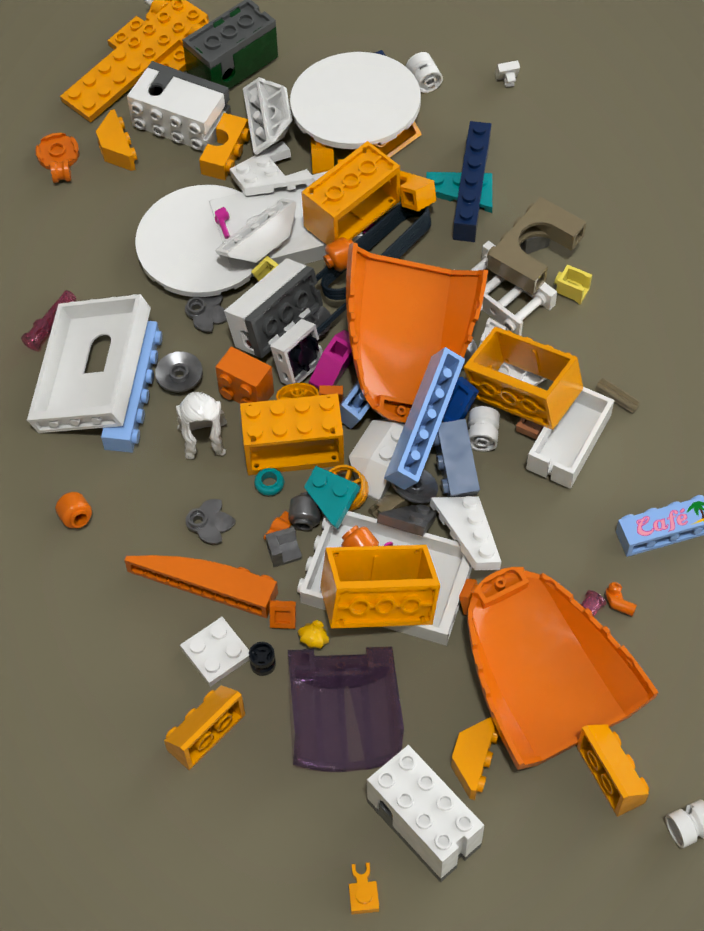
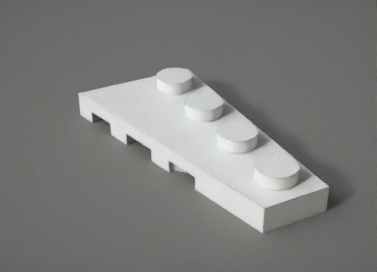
[430,496,501,570]

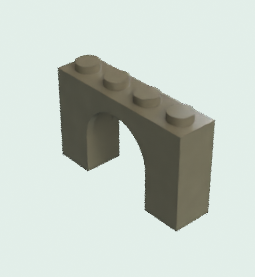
[487,197,586,295]

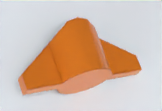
[263,511,291,540]

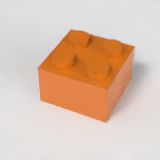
[216,346,274,403]

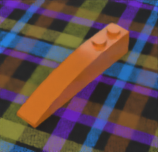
[124,555,278,618]

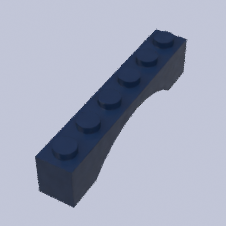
[453,121,492,242]

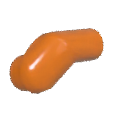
[605,582,637,617]

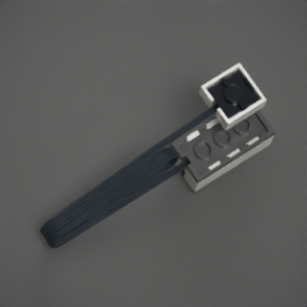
[224,203,431,385]

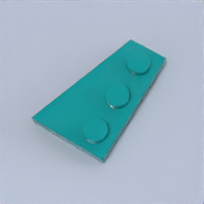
[426,172,493,213]

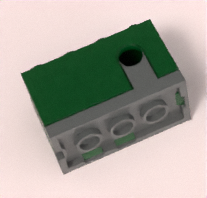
[182,0,278,90]

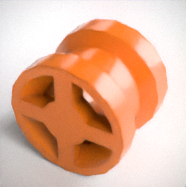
[50,159,71,183]

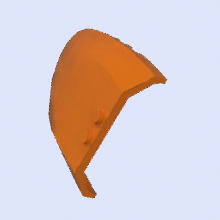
[346,242,488,423]
[467,567,658,770]

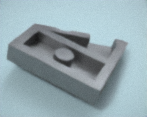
[377,504,437,537]

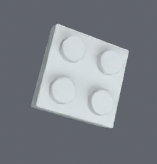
[180,617,249,687]

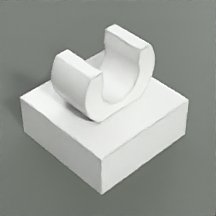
[495,60,520,88]

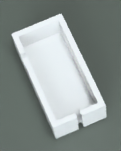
[526,387,614,489]

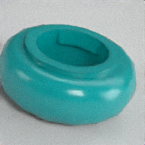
[254,468,285,496]

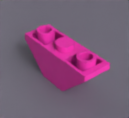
[309,330,353,389]

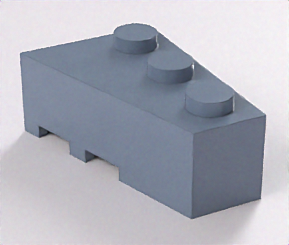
[433,419,480,497]

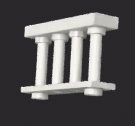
[454,241,557,336]

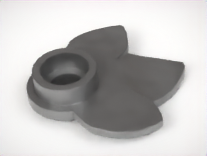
[185,295,227,332]
[186,499,236,544]

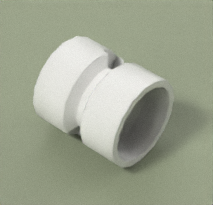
[406,52,443,93]
[468,406,500,452]
[665,799,704,848]

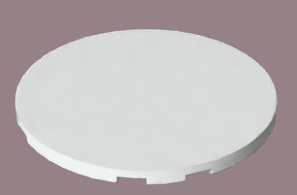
[290,52,421,149]
[135,185,260,297]

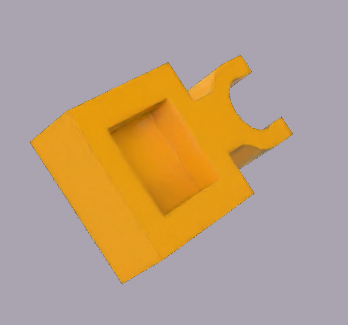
[349,862,379,914]

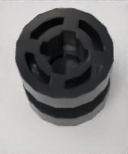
[249,642,276,676]

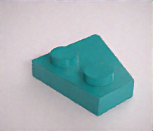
[304,466,360,529]

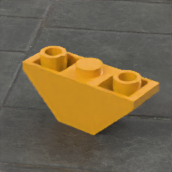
[96,109,137,171]
[451,717,499,800]

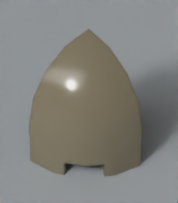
[368,494,413,519]

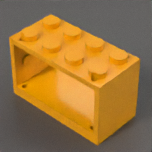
[301,141,400,245]
[464,327,583,430]
[240,394,344,476]
[320,545,440,629]

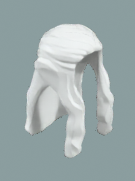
[176,392,227,459]

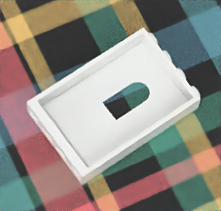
[209,171,363,277]
[27,294,151,433]
[297,511,473,646]

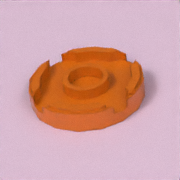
[36,133,79,170]

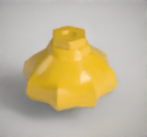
[298,620,329,649]

